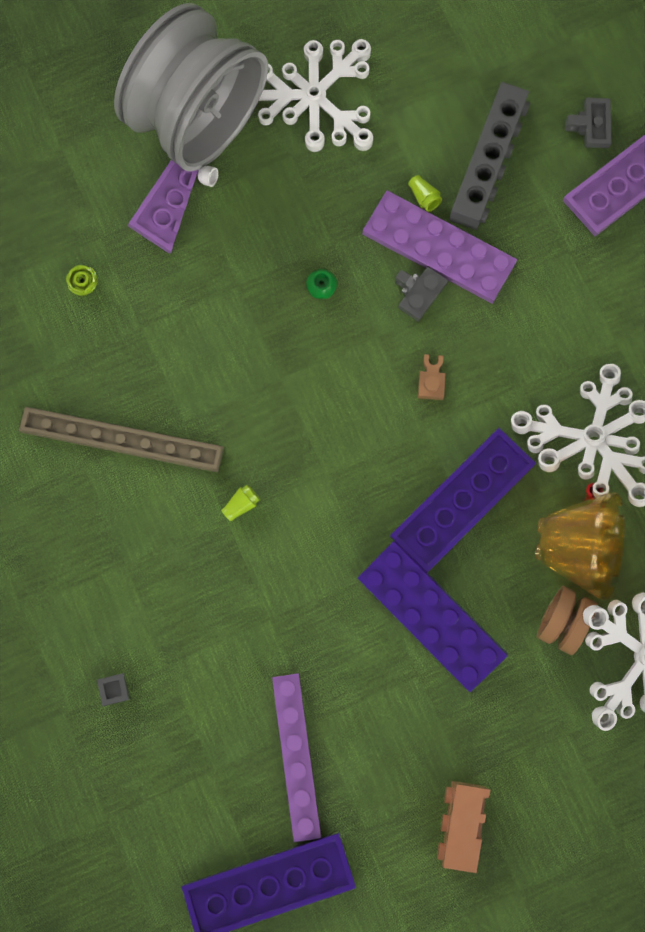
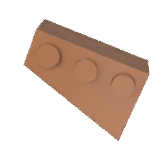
[437,781,490,873]

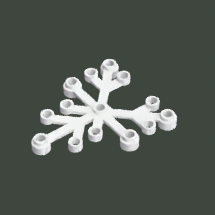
[258,39,373,152]
[511,364,645,507]
[583,593,645,731]

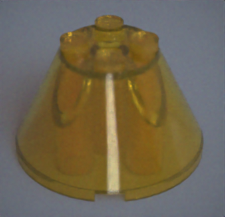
[535,492,625,600]

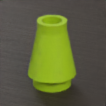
[408,175,442,212]
[221,485,260,521]

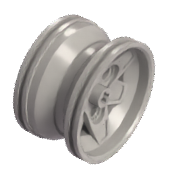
[114,3,268,171]

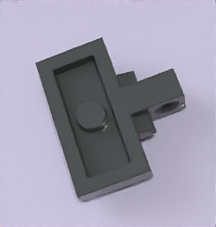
[565,98,611,148]
[395,267,448,322]

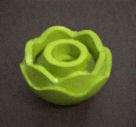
[66,265,98,296]

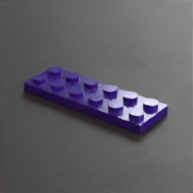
[390,428,536,573]
[358,541,508,692]
[182,832,356,932]

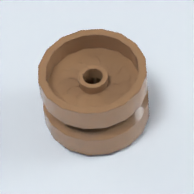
[537,586,598,655]

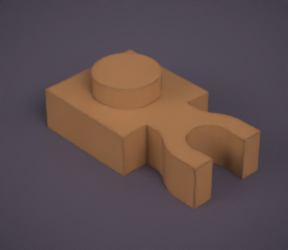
[418,354,445,400]

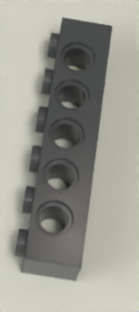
[449,82,531,230]

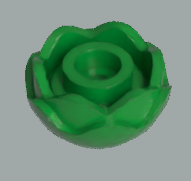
[306,269,338,299]

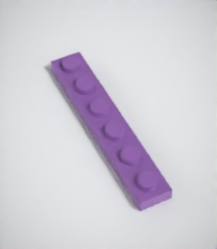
[272,673,321,842]

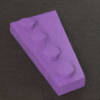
[128,160,198,254]

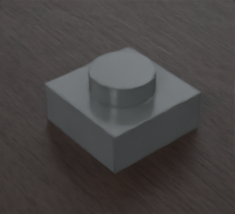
[97,673,130,706]

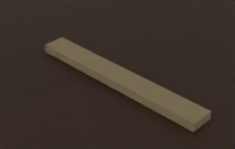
[19,407,224,473]

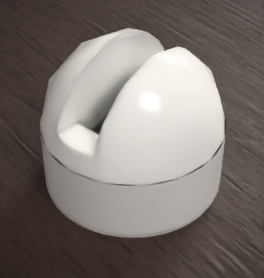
[197,166,218,187]

